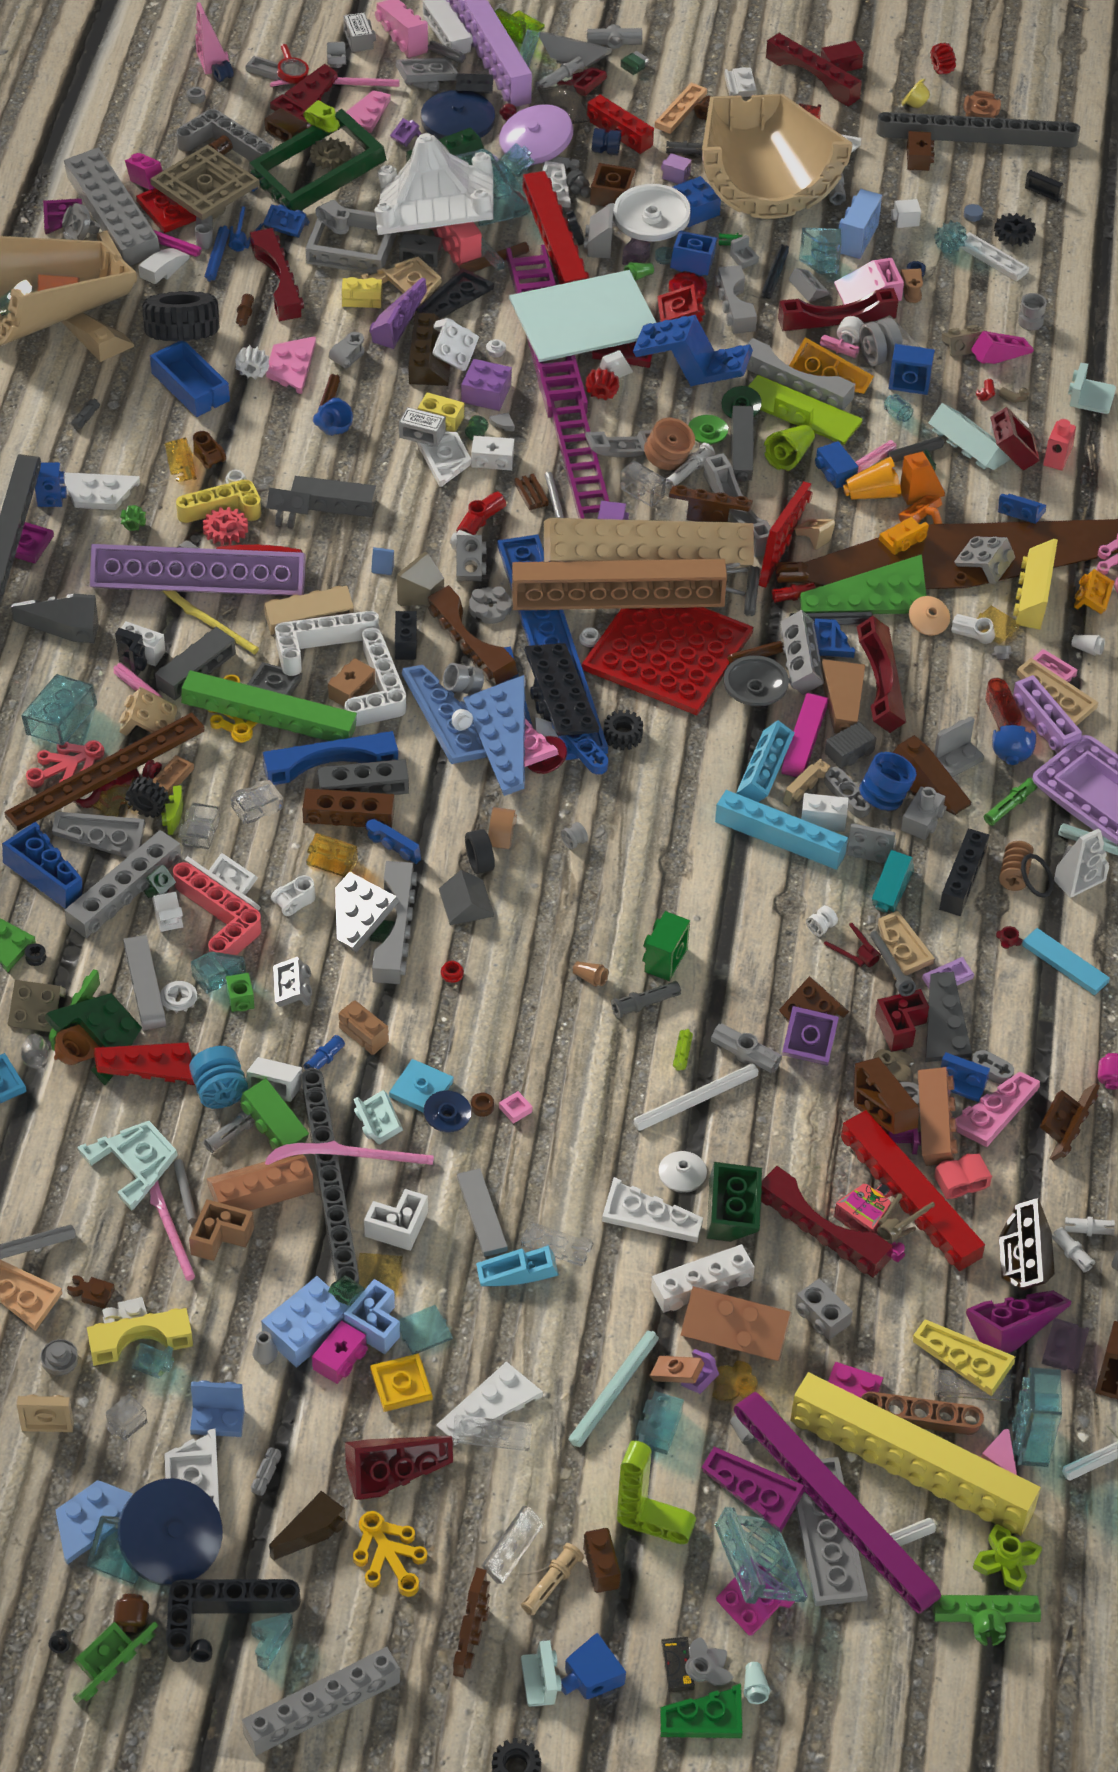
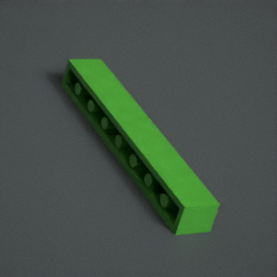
[181,670,357,741]

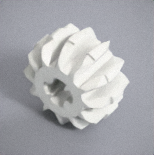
[235,345,269,380]

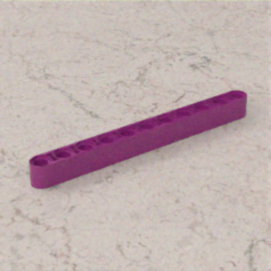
[733,1392,941,1614]

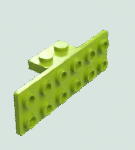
[748,375,863,445]

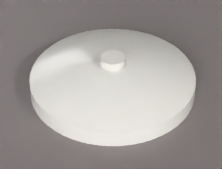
[614,184,690,241]

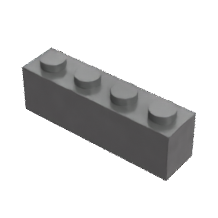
[291,476,377,517]
[155,627,236,701]

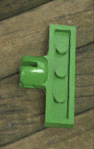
[932,1595,1041,1646]

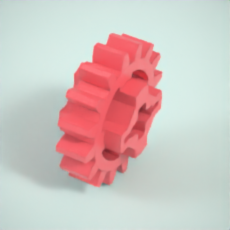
[203,507,248,546]

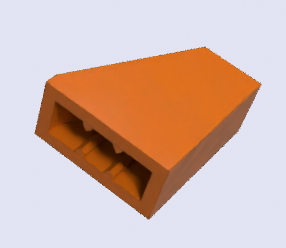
[900,451,945,505]

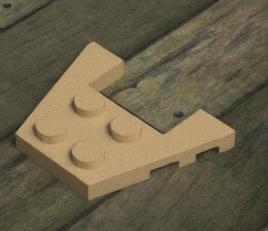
[361,257,442,316]

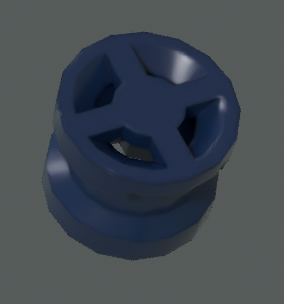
[212,60,234,83]

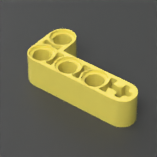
[176,480,261,523]

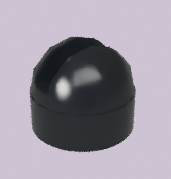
[48,1629,71,1653]
[191,1638,212,1662]

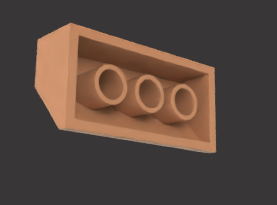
[206,1154,314,1211]

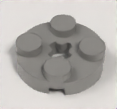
[469,586,512,624]

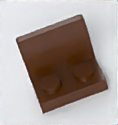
[779,976,849,1021]

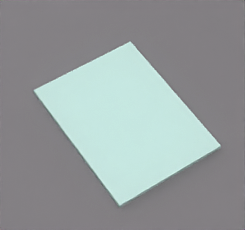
[509,270,656,362]

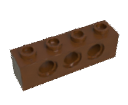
[302,788,395,828]

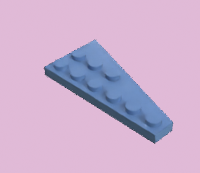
[402,665,487,764]
[463,675,526,796]

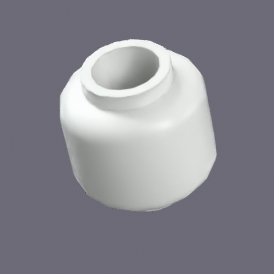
[837,316,864,345]

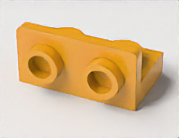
[879,516,929,555]
[1074,569,1114,614]

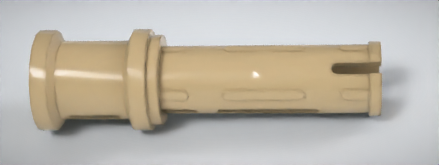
[521,1543,584,1616]

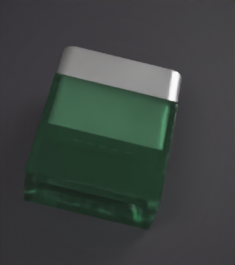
[620,51,649,75]

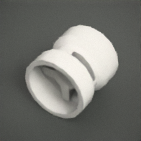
[806,905,838,937]

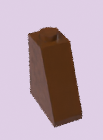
[1095,1321,1118,1400]

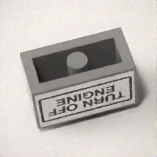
[343,12,376,52]
[399,407,446,447]

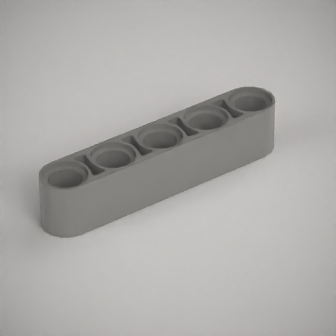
[123,935,166,1031]

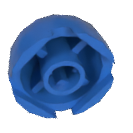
[992,725,1036,765]

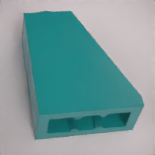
[872,850,914,913]

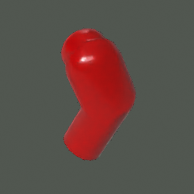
[976,379,995,402]

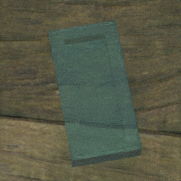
[519,29,540,67]

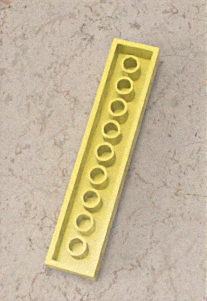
[790,1372,1041,1536]

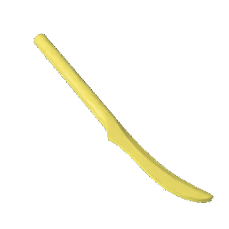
[162,591,259,655]

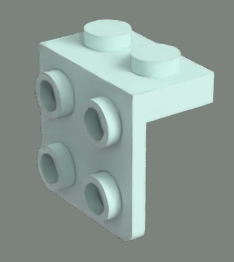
[1068,363,1116,414]

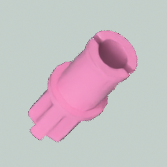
[820,335,860,359]

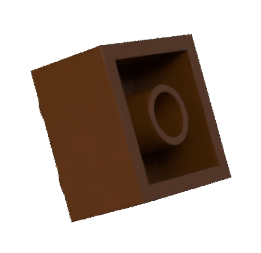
[590,163,636,207]

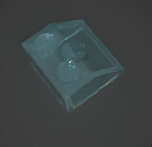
[799,228,841,274]

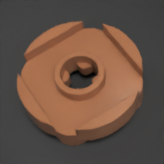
[963,91,1001,118]

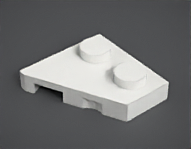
[599,350,633,378]

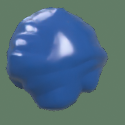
[313,398,354,436]

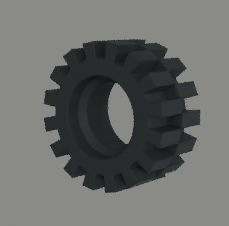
[604,710,643,750]
[125,777,169,818]
[492,1738,541,1772]

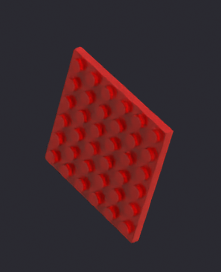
[582,607,754,716]

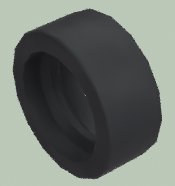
[465,829,495,874]

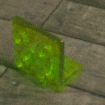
[495,8,545,44]

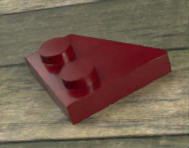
[557,67,607,96]

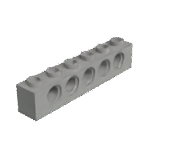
[65,830,181,938]
[242,1647,400,1756]

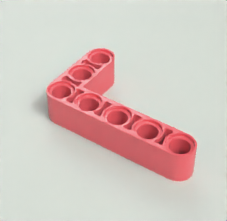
[173,862,262,966]

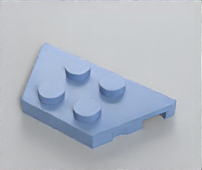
[55,1480,133,1565]

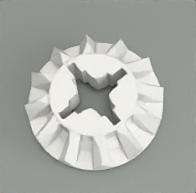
[160,981,197,1014]

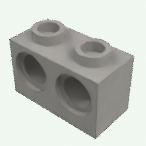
[456,535,486,581]
[795,1279,853,1340]

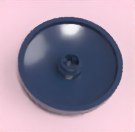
[421,90,495,139]
[117,1478,223,1586]

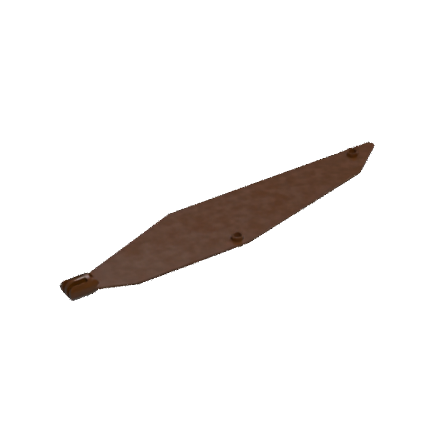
[775,519,1118,589]

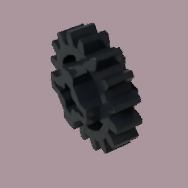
[994,213,1036,247]

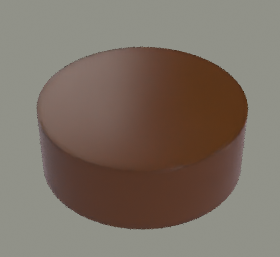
[471,1093,494,1117]

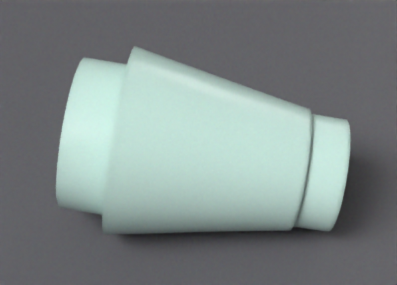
[744,1662,770,1704]

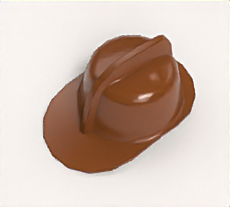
[54,1025,99,1065]

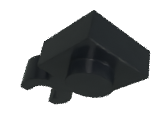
[566,210,585,246]

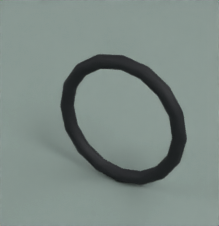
[1021,853,1054,898]

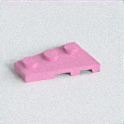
[346,90,391,133]
[524,719,559,767]

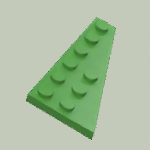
[800,554,926,614]

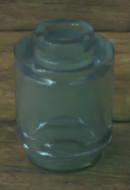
[884,394,914,422]

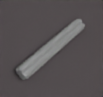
[0,1225,75,1259]

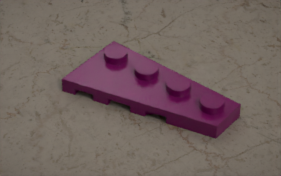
[702,1446,805,1533]

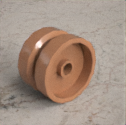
[644,417,695,471]

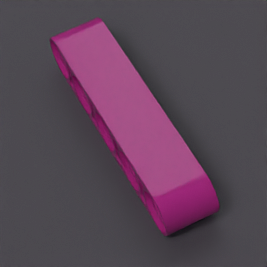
[781,693,828,778]

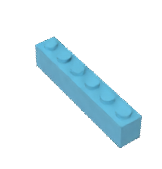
[715,790,848,870]

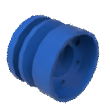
[859,752,917,811]

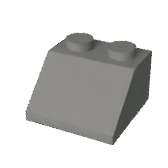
[584,203,614,258]

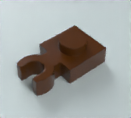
[67,1275,115,1309]

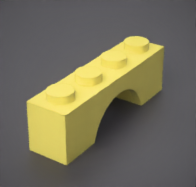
[87,1308,193,1366]

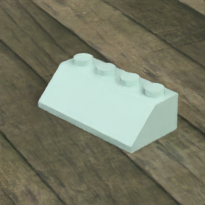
[928,403,1011,470]

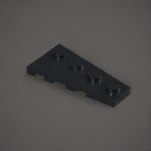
[416,268,494,318]

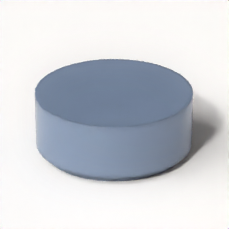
[963,204,983,222]

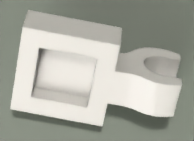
[102,1297,147,1323]

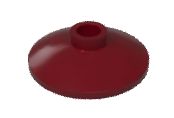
[527,736,567,774]

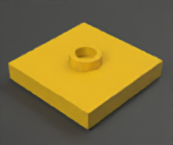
[370,1353,433,1412]

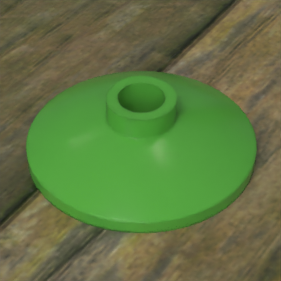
[688,415,728,444]

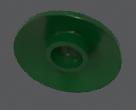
[721,386,762,419]

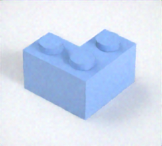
[344,1279,400,1354]

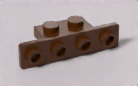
[669,485,753,522]
[1039,1083,1100,1162]

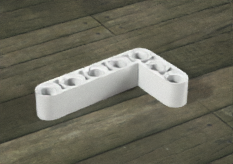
[275,611,380,676]
[345,628,406,726]

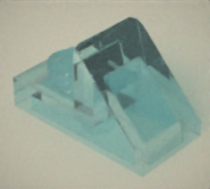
[251,1613,293,1671]

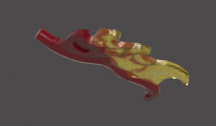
[74,749,140,817]

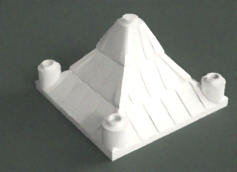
[374,133,494,235]

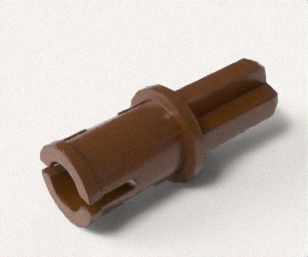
[236,294,254,327]

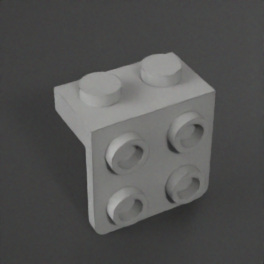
[955,536,1015,583]

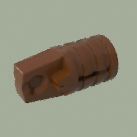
[209,135,233,155]

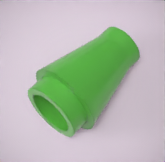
[624,262,654,281]

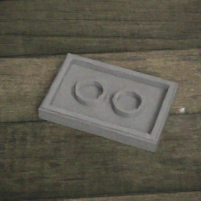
[396,58,458,82]

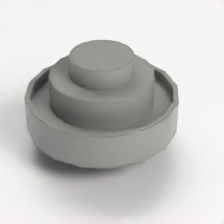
[40,1339,79,1376]

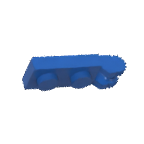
[366,819,421,864]

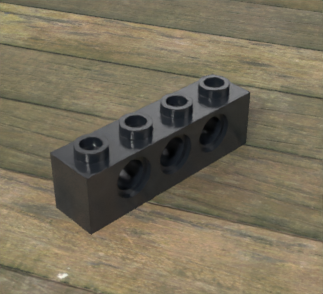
[939,828,989,916]

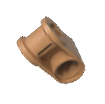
[900,268,923,303]

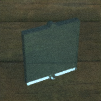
[399,1305,453,1355]

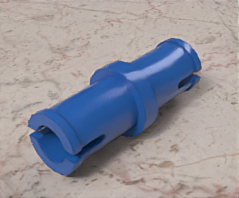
[304,1035,345,1070]

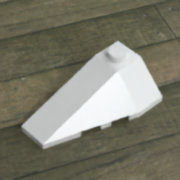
[1054,829,1109,898]

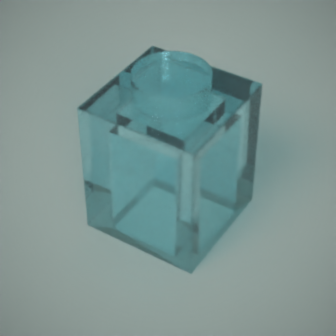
[500,143,535,177]

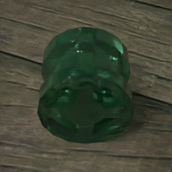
[465,415,489,441]

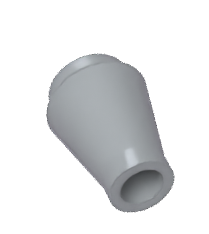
[252,1331,278,1365]

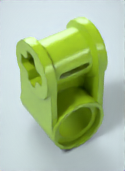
[303,100,340,132]

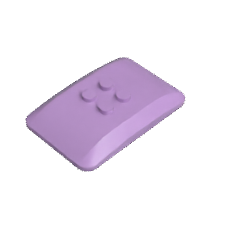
[1032,735,1118,845]

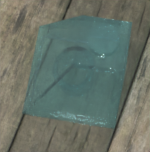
[86,1516,139,1584]

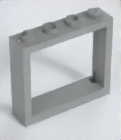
[305,208,397,274]

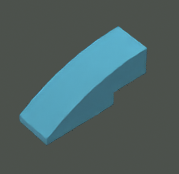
[476,1245,559,1286]

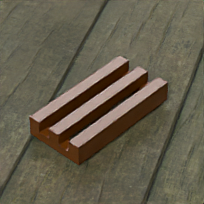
[514,473,549,511]

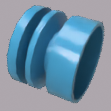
[189,1046,248,1109]

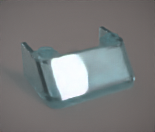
[455,149,530,226]

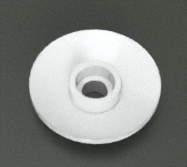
[659,1151,707,1193]

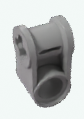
[315,200,350,234]
[329,332,365,369]

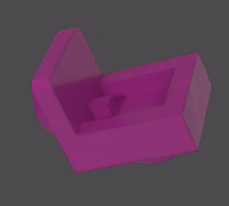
[887,1128,922,1154]

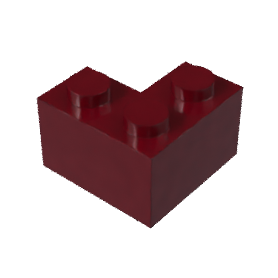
[875,989,929,1052]

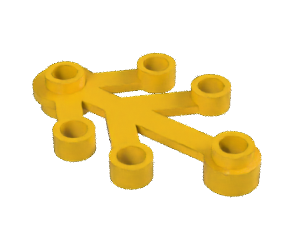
[208,675,257,743]
[353,1511,427,1597]

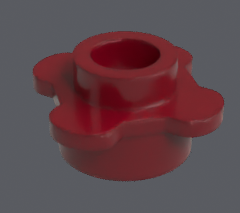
[996,926,1022,949]

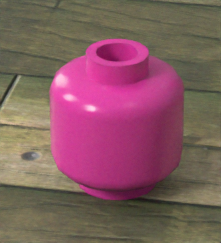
[1097,1053,1118,1090]

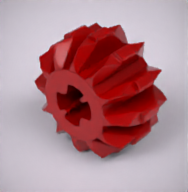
[930,43,956,75]
[585,368,619,401]

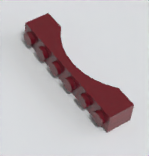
[766,33,862,107]
[250,228,304,321]
[778,288,898,331]
[857,616,907,733]
[761,1166,893,1278]

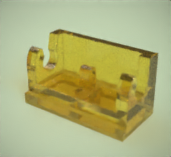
[165,437,197,482]
[306,833,358,877]

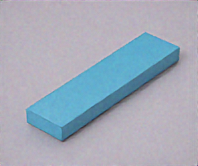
[1022,928,1110,996]

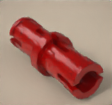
[772,582,815,603]

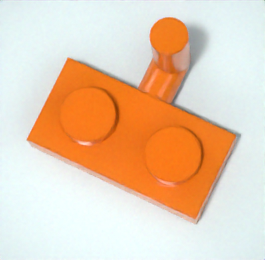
[898,495,943,524]

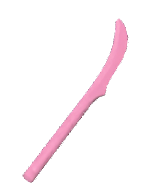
[270,77,400,87]
[265,1141,434,1165]
[150,1180,195,1281]

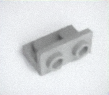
[273,957,312,1007]

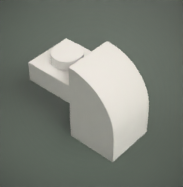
[152,892,183,932]

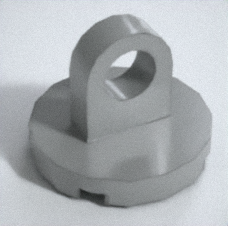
[62,203,100,240]

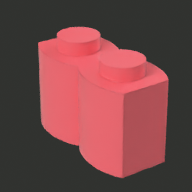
[934,1154,992,1199]

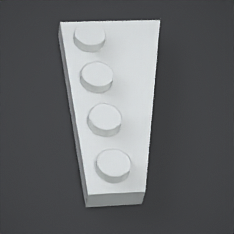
[436,1362,543,1446]

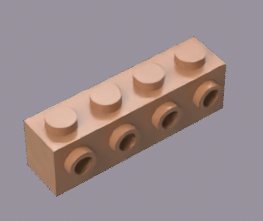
[918,1067,958,1166]

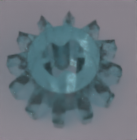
[934,220,968,254]

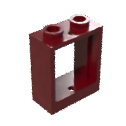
[990,407,1040,471]

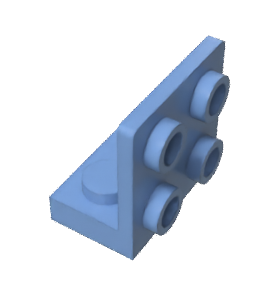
[190,1380,245,1437]

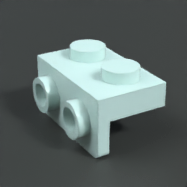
[353,1090,403,1145]
[521,1640,561,1707]

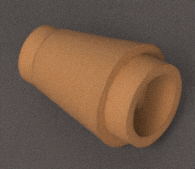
[573,961,609,987]

